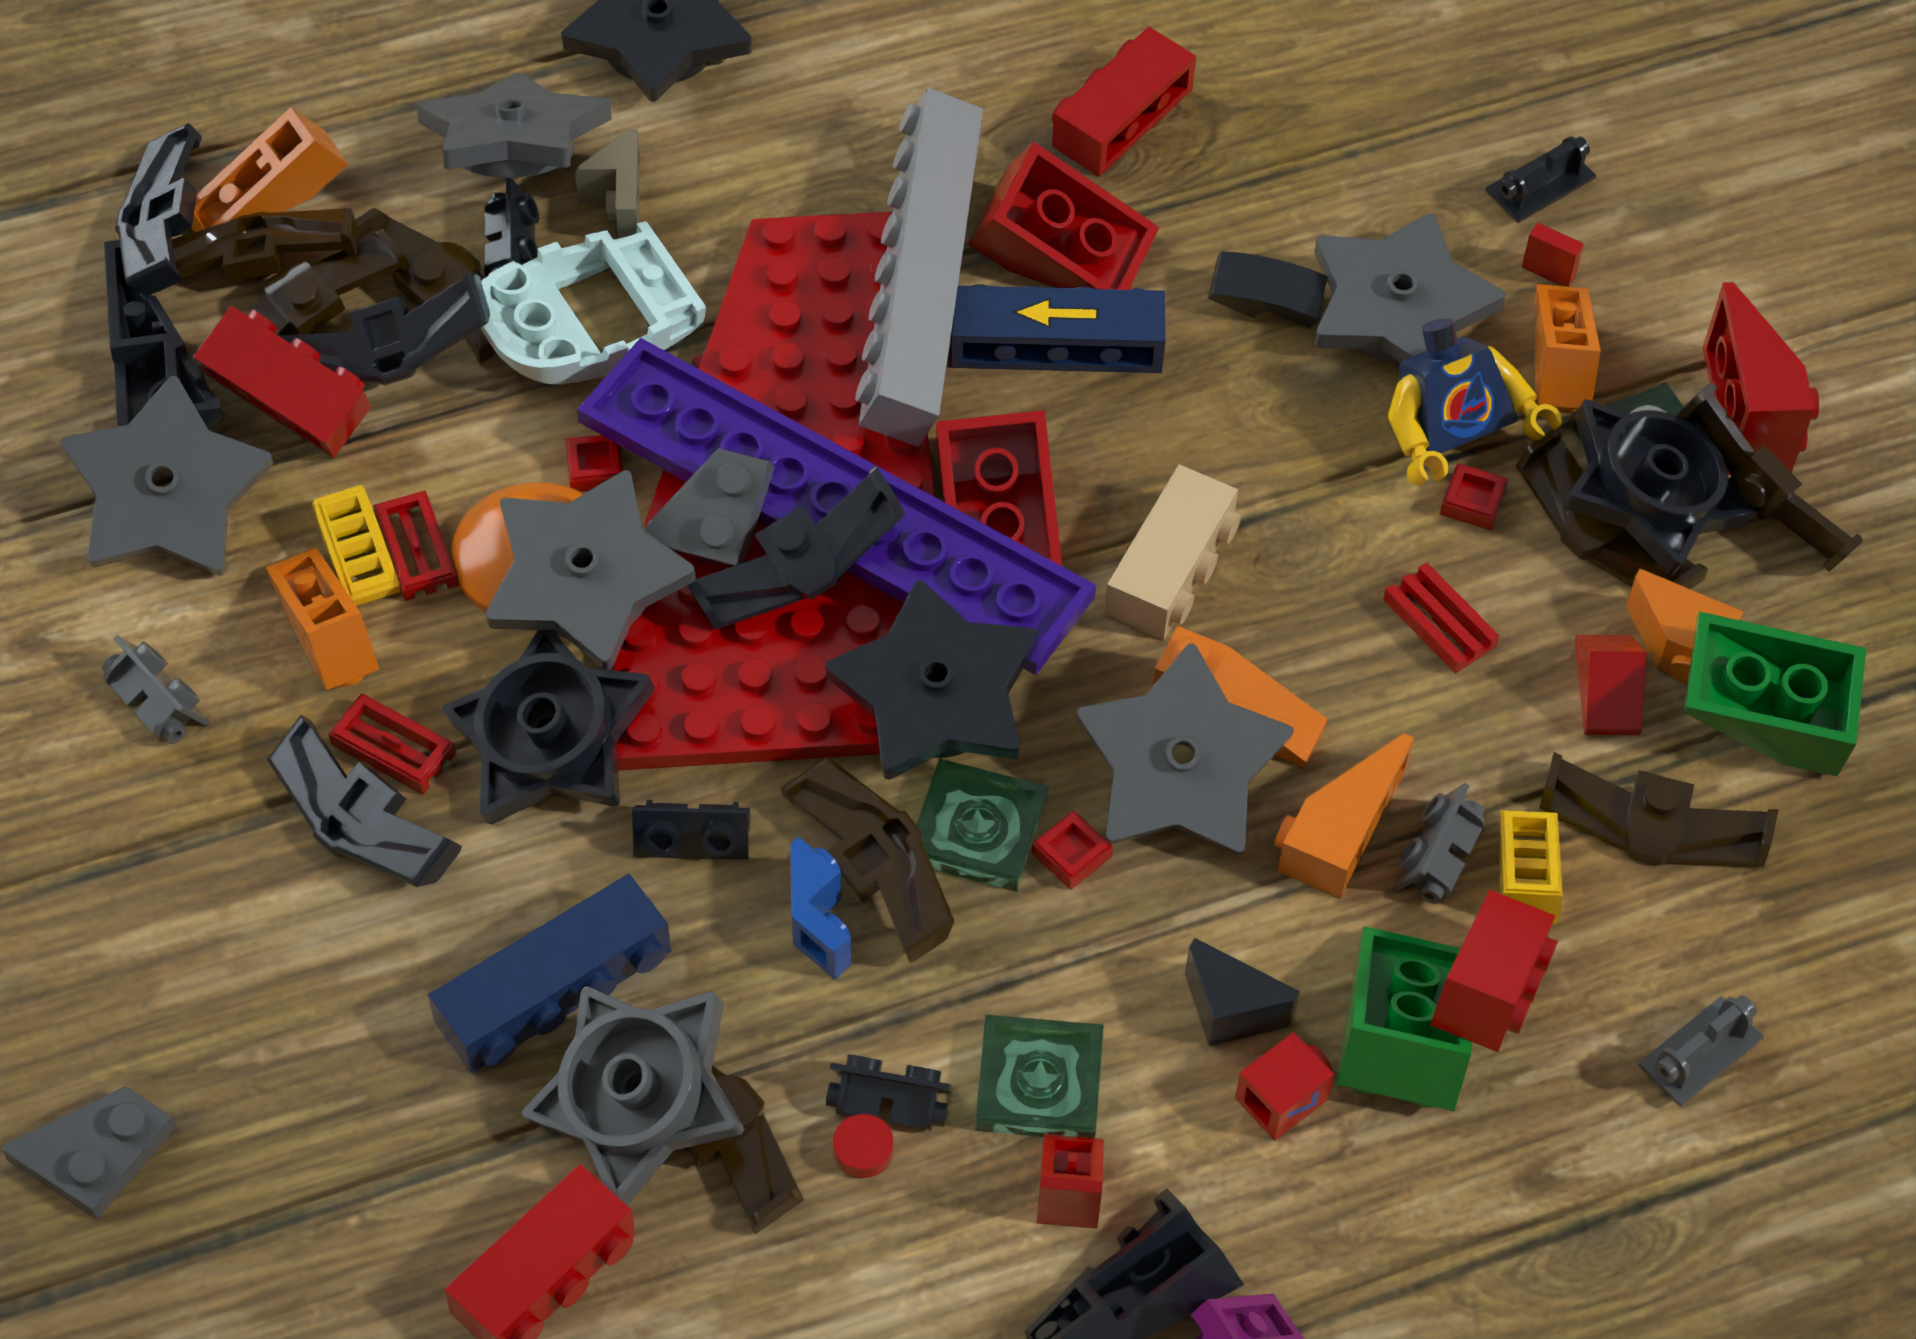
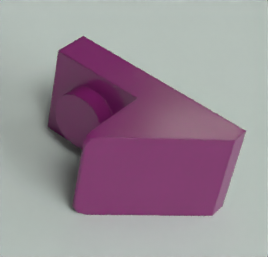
[1191,1293,1304,1339]

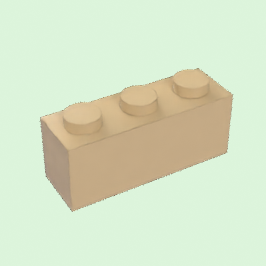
[1104,464,1241,641]

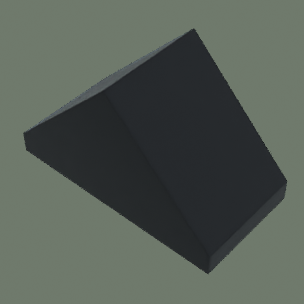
[1185,937,1300,1046]

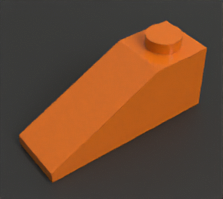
[191,107,348,232]
[1534,284,1601,413]
[265,547,380,690]
[1152,626,1328,768]
[1274,733,1415,899]

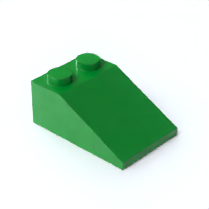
[1684,611,1867,776]
[1336,926,1472,1111]

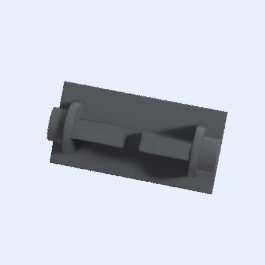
[102,635,210,744]
[1393,783,1485,904]
[1638,995,1764,1107]

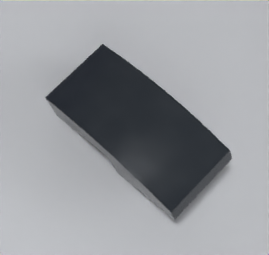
[1208,251,1328,328]

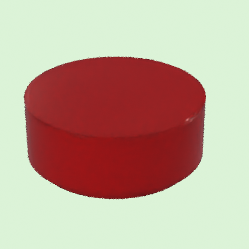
[833,1114,894,1178]

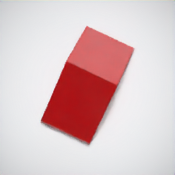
[1574,634,1647,735]
[1037,1134,1104,1229]

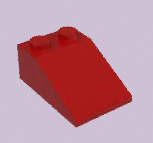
[967,141,1160,290]
[1702,282,1819,475]
[936,410,1063,567]

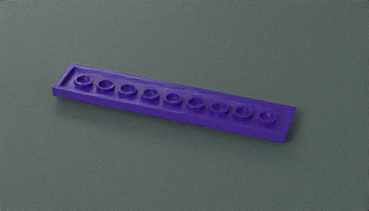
[577,337,1096,676]

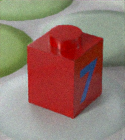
[1235,1032,1334,1141]

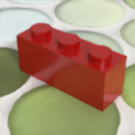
[1051,26,1196,177]
[193,305,371,458]
[1430,889,1558,1052]
[444,1164,635,1339]

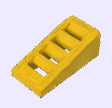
[312,485,402,606]
[1499,810,1563,926]

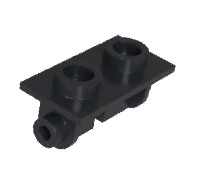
[1485,136,1596,223]
[484,178,539,277]
[632,799,751,860]
[826,1054,953,1131]

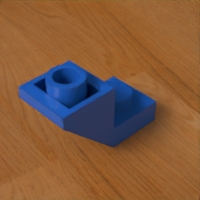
[790,836,851,980]

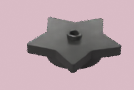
[416,73,612,178]
[1314,213,1506,363]
[61,376,273,576]
[485,470,696,670]
[1076,643,1294,856]
[522,986,744,1205]

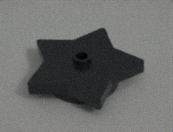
[561,0,752,102]
[1562,399,1759,576]
[825,580,1038,780]
[442,630,655,824]

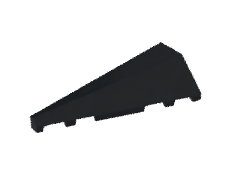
[104,240,223,431]
[1024,1188,1244,1339]

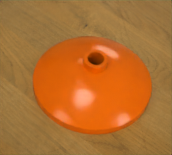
[451,482,585,612]

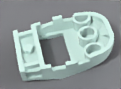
[480,221,706,384]

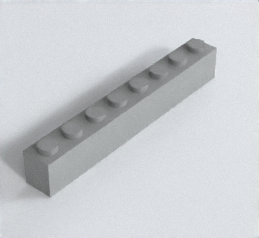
[855,87,983,447]

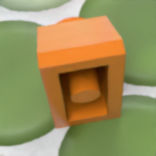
[1626,569,1744,685]

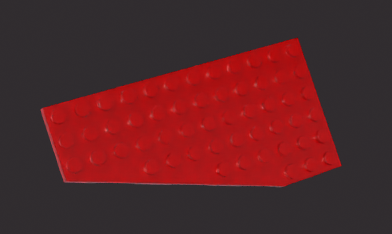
[613,211,934,771]

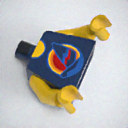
[1388,318,1562,486]

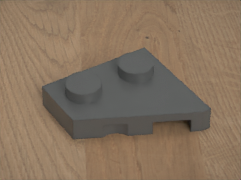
[643,448,775,568]
[2,1086,176,1220]

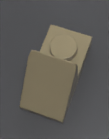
[575,129,641,239]

